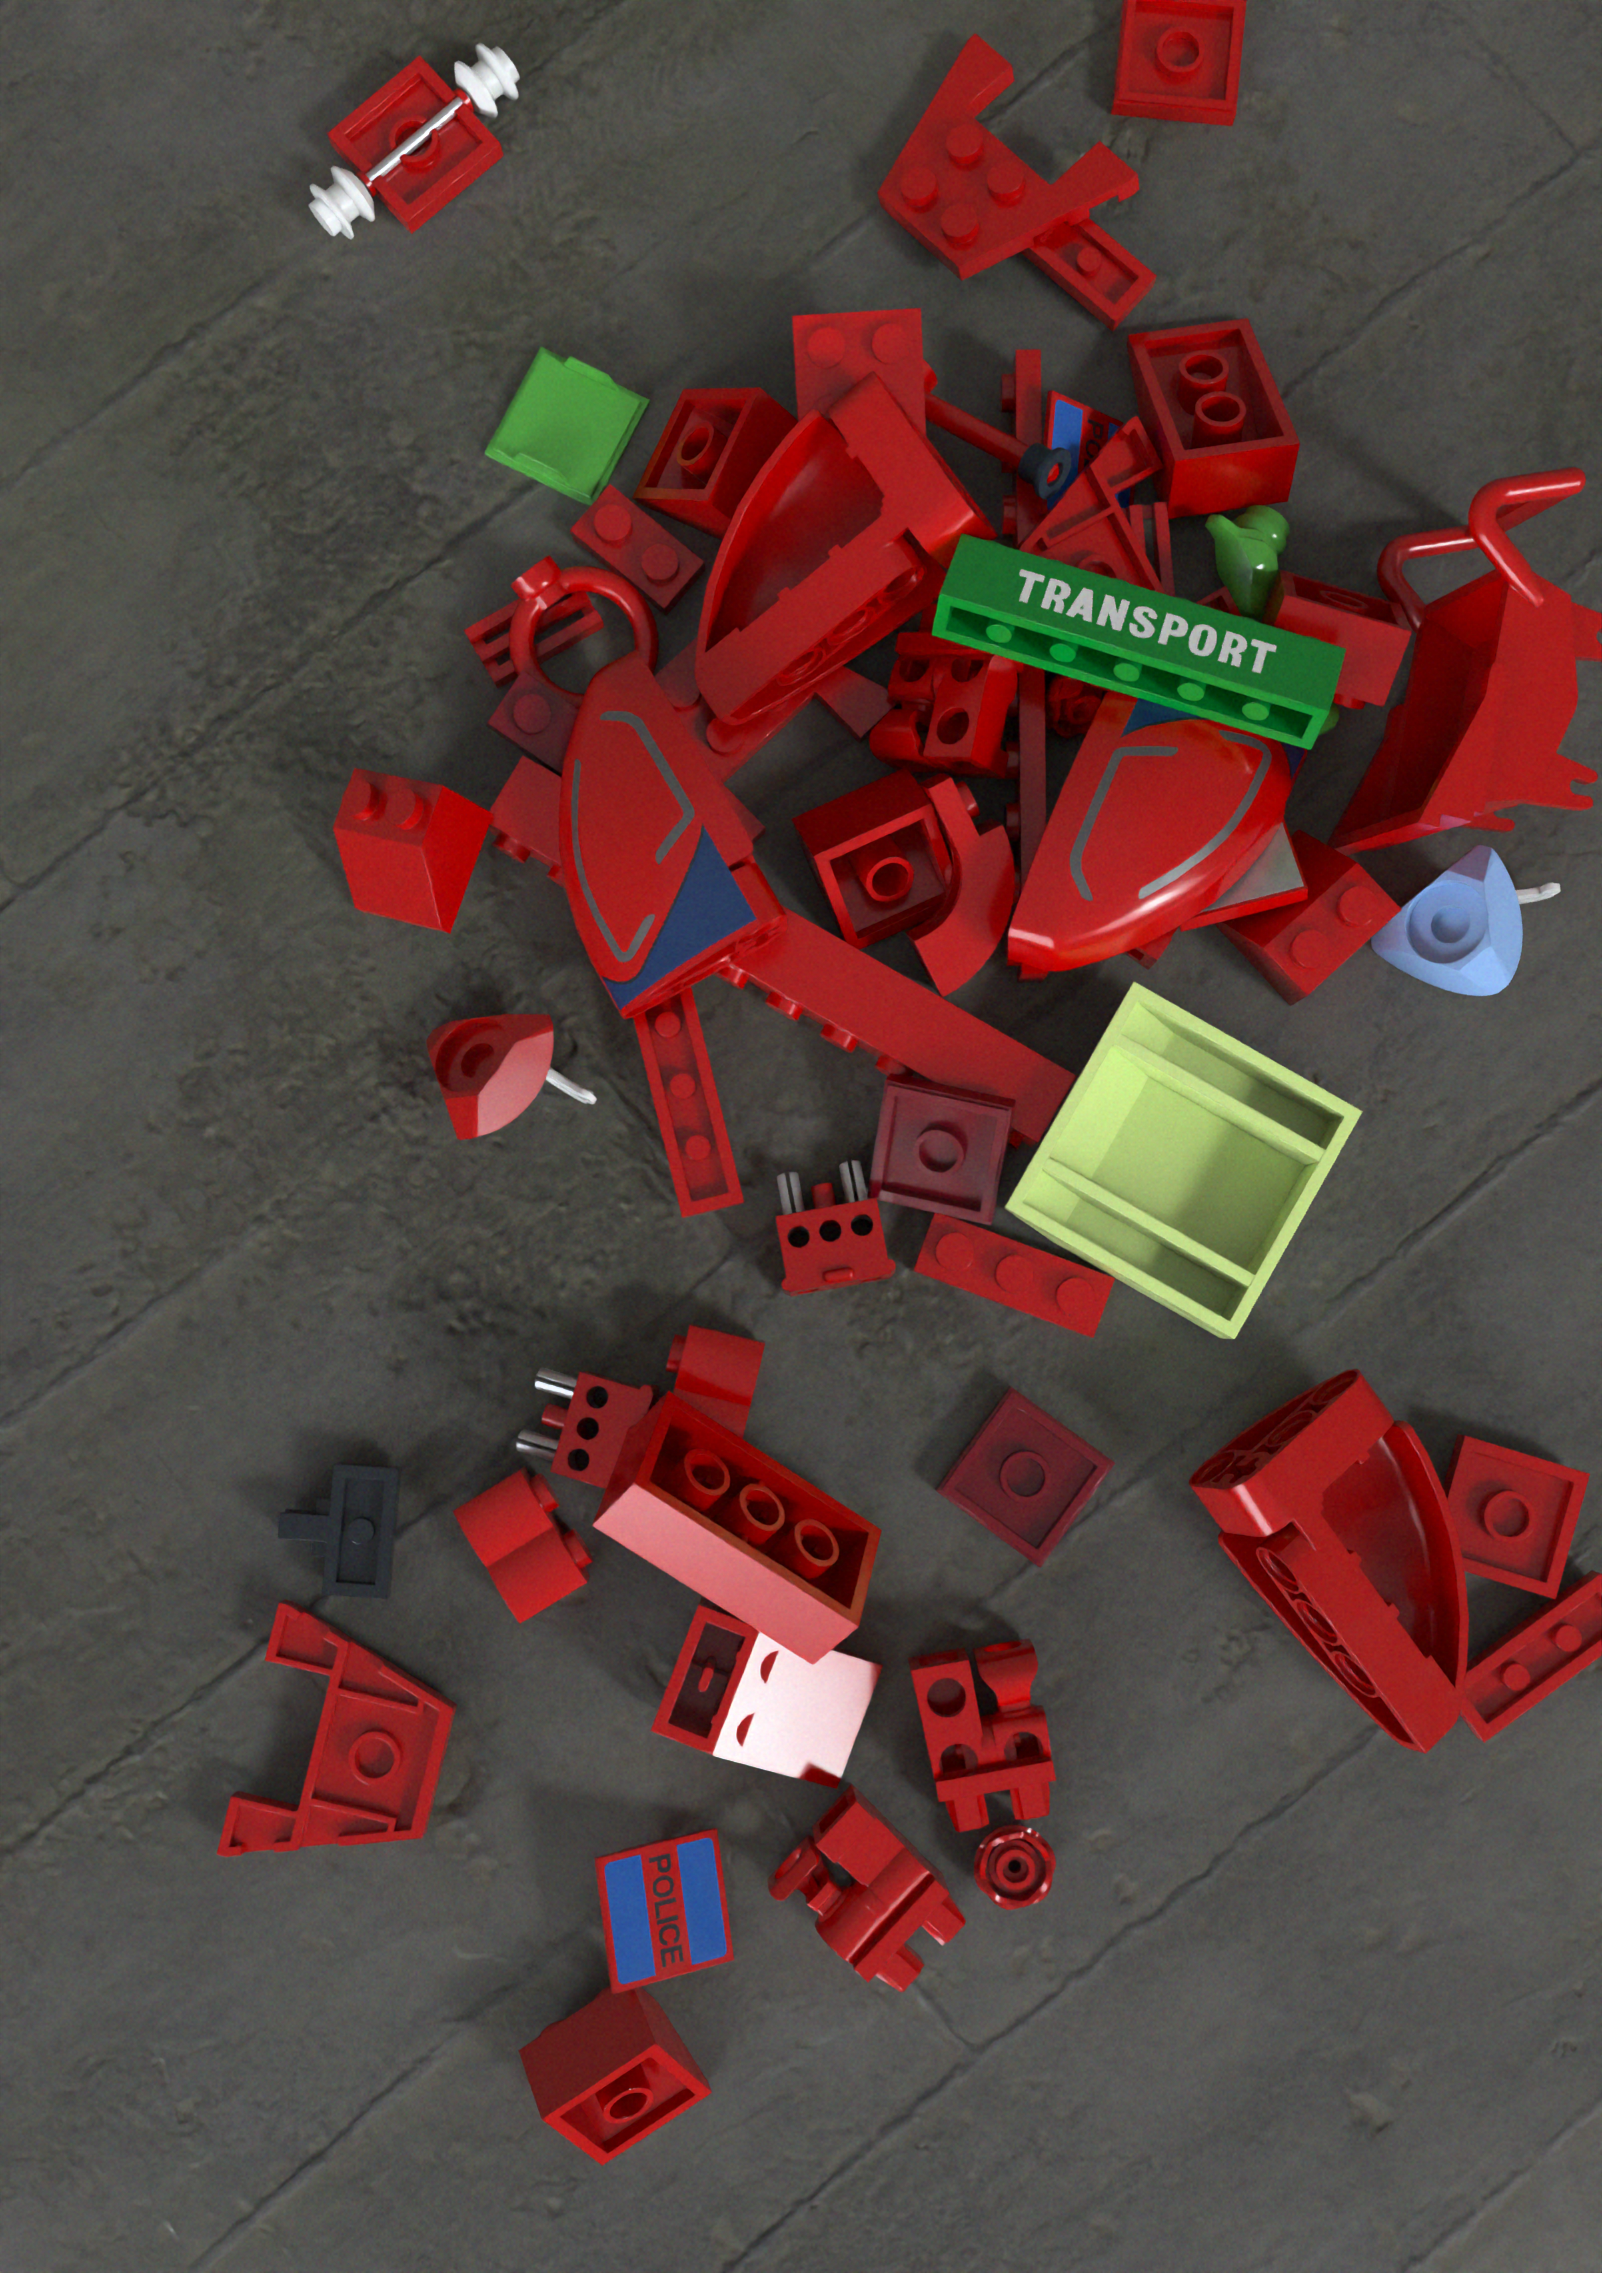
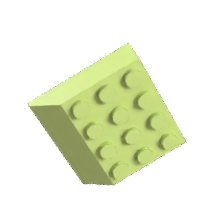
[1004,982,1363,1339]

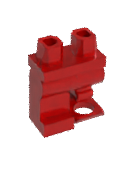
[869,604,1024,779]
[908,1638,1056,1832]
[767,1783,966,1992]

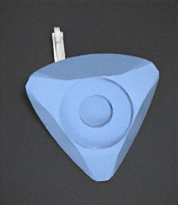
[1371,845,1561,996]

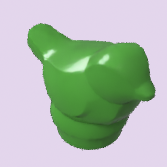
[1205,505,1290,618]

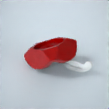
[426,1014,597,1140]

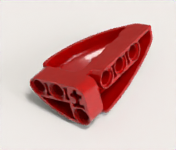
[1189,1369,1469,1754]

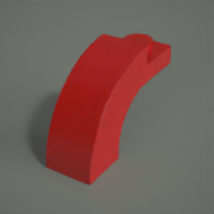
[905,773,1015,998]

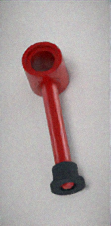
[923,359,1071,499]

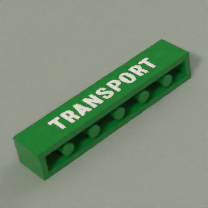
[931,533,1346,750]

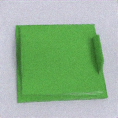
[485,347,650,507]

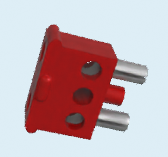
[775,1160,896,1297]
[516,1368,661,1489]

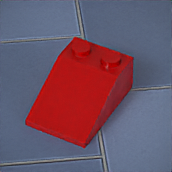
[1127,318,1300,519]

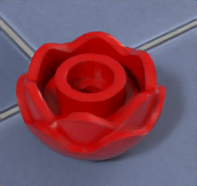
[1045,673,1114,738]
[974,1824,1056,1910]

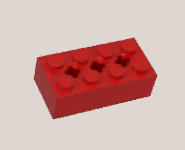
[592,1391,882,1665]

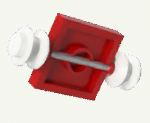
[309,43,520,239]

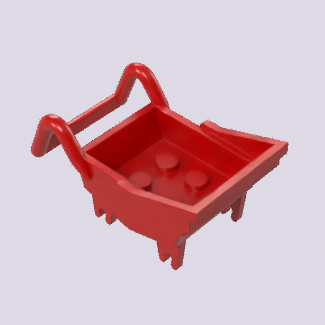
[1326,467,1602,856]

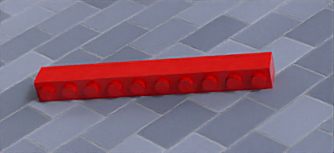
[488,755,1076,1149]

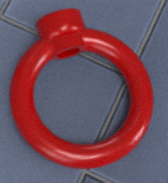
[509,555,659,709]

